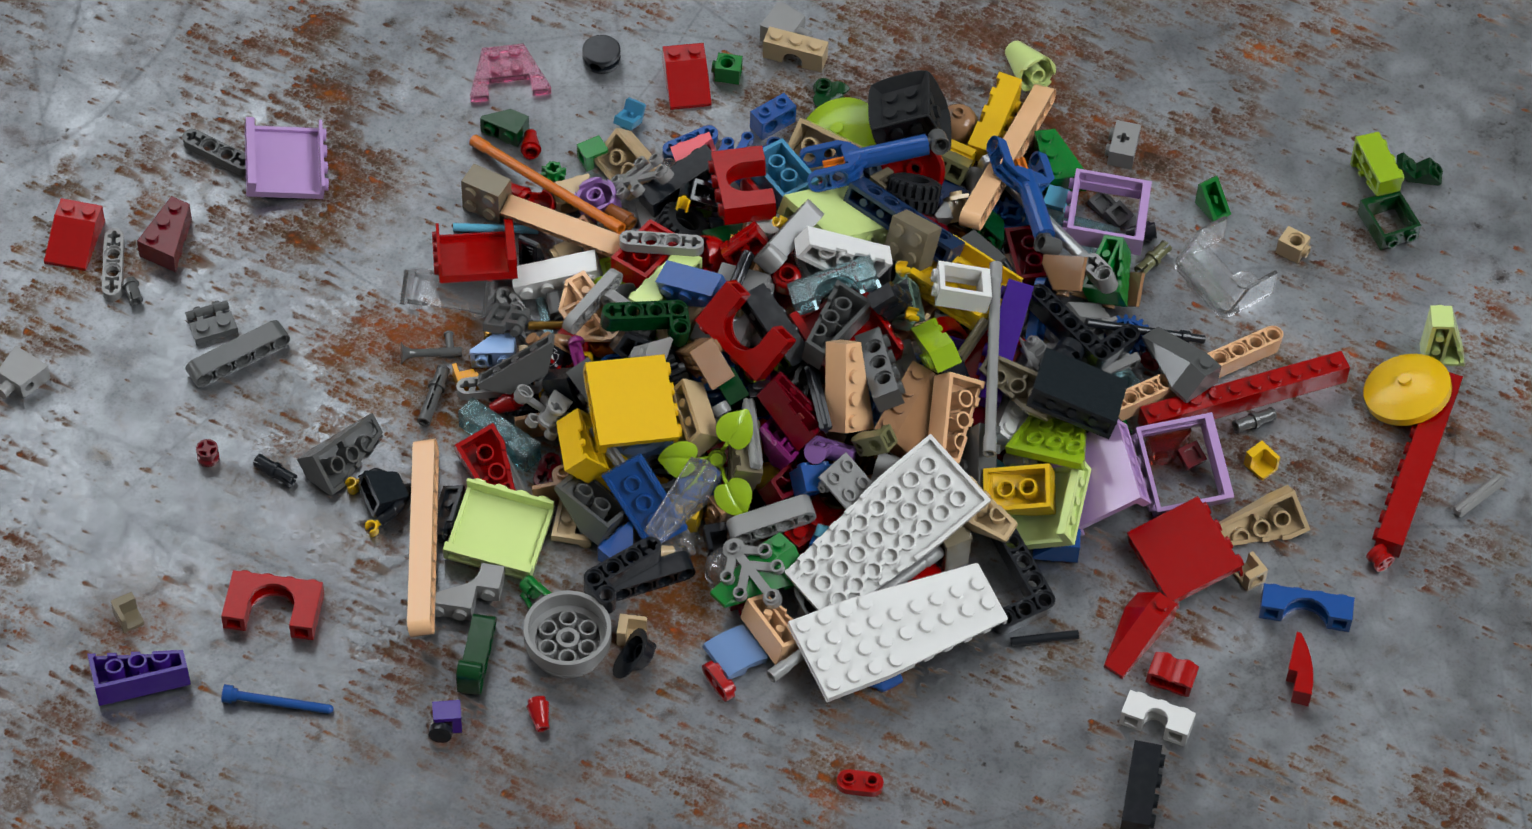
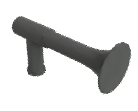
[400,330,462,364]

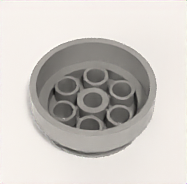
[523,590,612,678]

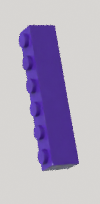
[976,279,1034,410]

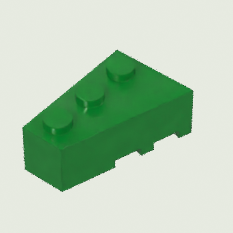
[1082,235,1131,307]

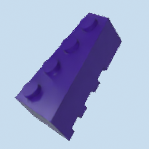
[87,650,191,706]

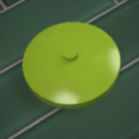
[806,97,876,147]

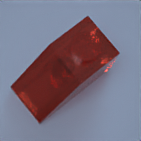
[1145,428,1192,465]

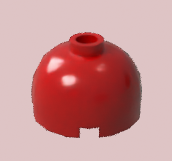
[699,235,728,273]

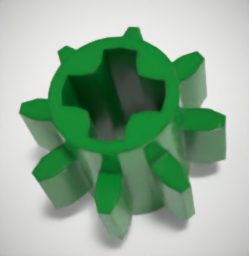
[540,161,566,182]

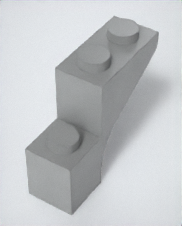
[435,563,505,621]

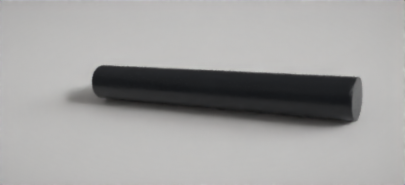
[1010,630,1079,646]

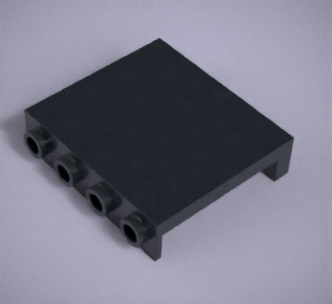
[1026,347,1128,440]

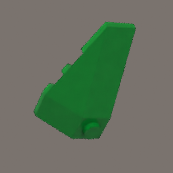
[710,532,800,608]

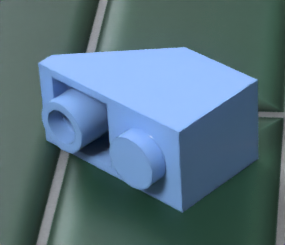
[470,333,517,368]

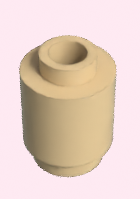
[549,241,582,259]

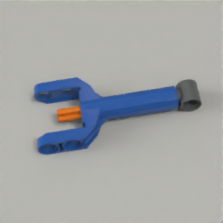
[799,129,950,192]
[986,135,1063,255]

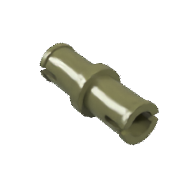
[1134,240,1172,277]

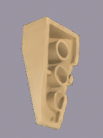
[963,475,1018,543]
[1219,485,1310,546]

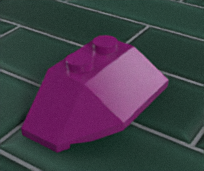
[759,416,814,471]

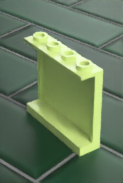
[777,186,888,244]
[1006,461,1091,549]
[443,478,555,580]

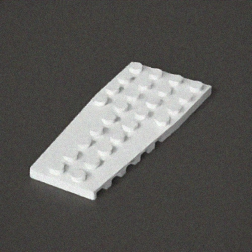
[785,434,991,611]
[787,563,1008,702]

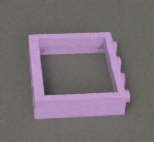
[1062,168,1152,256]
[1130,412,1234,518]

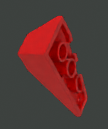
[454,423,516,491]
[1104,592,1178,679]

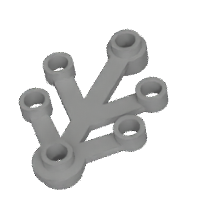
[610,153,674,200]
[514,384,569,441]
[720,538,785,609]

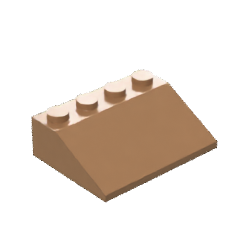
[874,360,936,458]

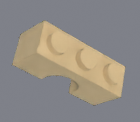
[763,26,829,73]

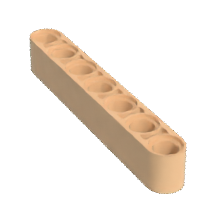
[499,194,620,258]

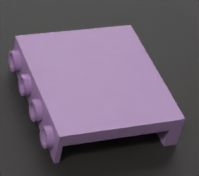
[244,117,329,199]
[1050,420,1151,536]

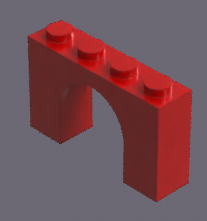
[708,145,776,225]
[695,280,797,381]
[221,570,324,640]

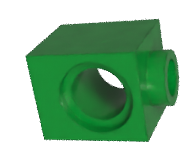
[711,52,743,85]

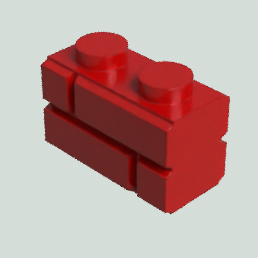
[720,221,769,266]

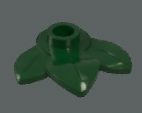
[813,78,850,108]

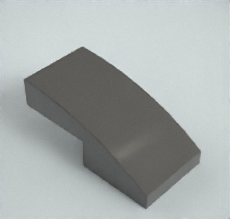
[1086,192,1134,228]

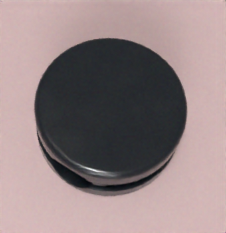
[582,35,621,74]

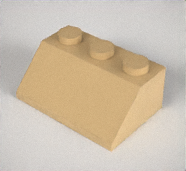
[788,118,862,179]
[594,128,661,201]

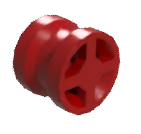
[1366,544,1395,572]

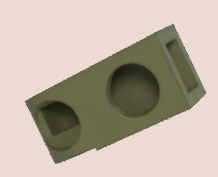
[851,424,898,457]

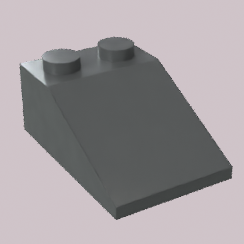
[554,474,627,545]

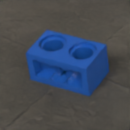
[750,93,796,140]

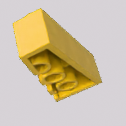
[967,72,1022,161]

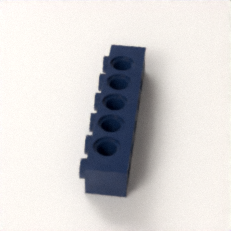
[843,177,965,263]

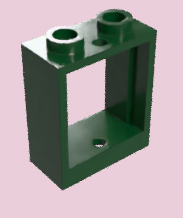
[1357,191,1422,250]

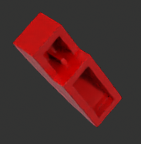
[1286,632,1314,707]

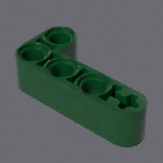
[600,300,691,347]
[456,614,497,695]

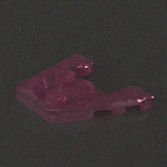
[470,43,551,103]

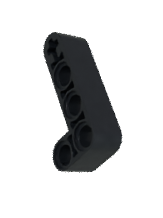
[584,536,661,614]

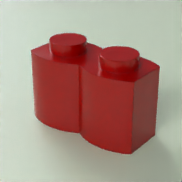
[1145,652,1199,697]

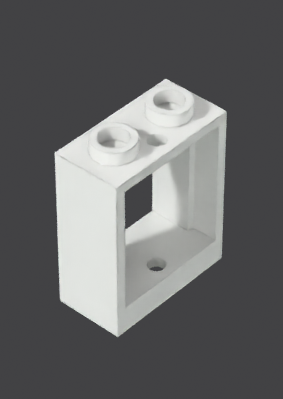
[931,261,992,314]

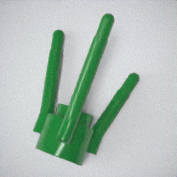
[519,575,552,609]

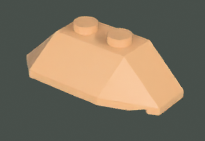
[558,270,619,342]

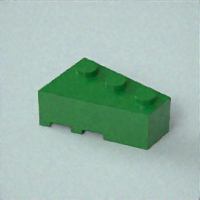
[1032,129,1086,195]

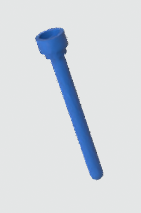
[221,684,334,714]

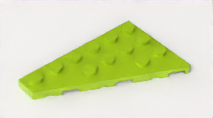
[1005,415,1086,471]

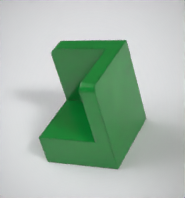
[577,135,608,172]

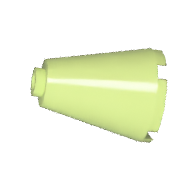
[1005,41,1056,92]

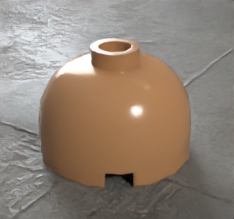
[948,104,978,145]

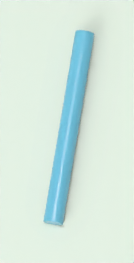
[453,223,539,234]

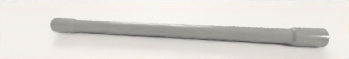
[983,261,1003,457]
[766,546,945,683]

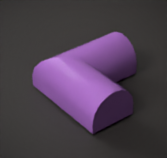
[804,435,857,464]

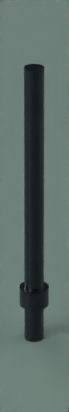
[1084,318,1206,344]

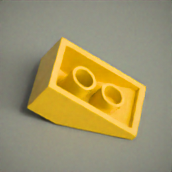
[983,463,1056,516]

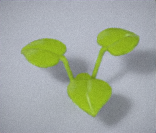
[658,409,753,516]

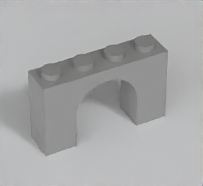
[690,262,775,352]

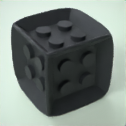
[868,70,952,150]

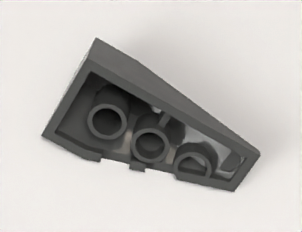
[1142,327,1222,403]
[297,413,383,495]

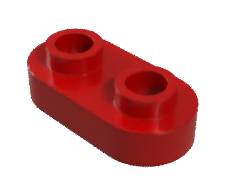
[702,661,736,702]
[837,769,884,797]

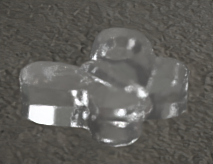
[676,529,701,557]

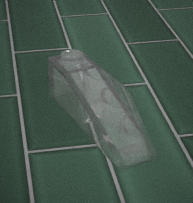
[644,457,722,544]

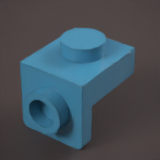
[613,97,646,131]

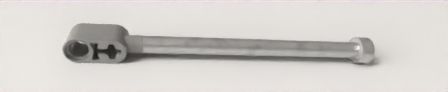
[977,154,1118,294]

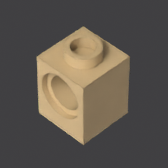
[1276,226,1311,264]

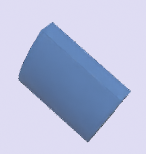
[702,624,768,680]

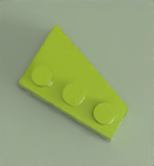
[1350,131,1404,196]
[911,318,962,373]

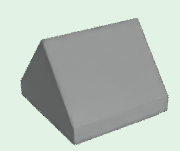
[932,201,953,226]

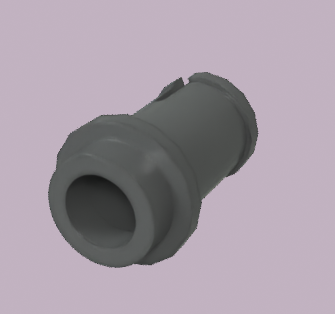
[122,277,143,306]

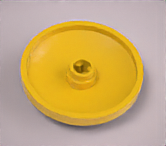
[1363,354,1452,426]

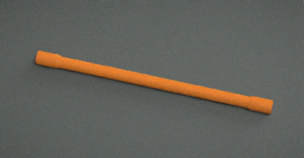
[469,135,626,234]

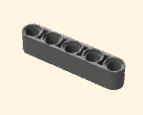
[185,320,290,387]

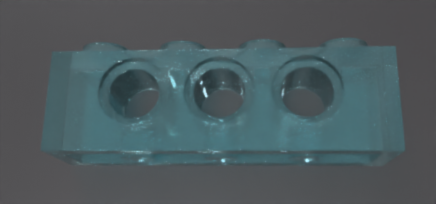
[458,397,541,472]

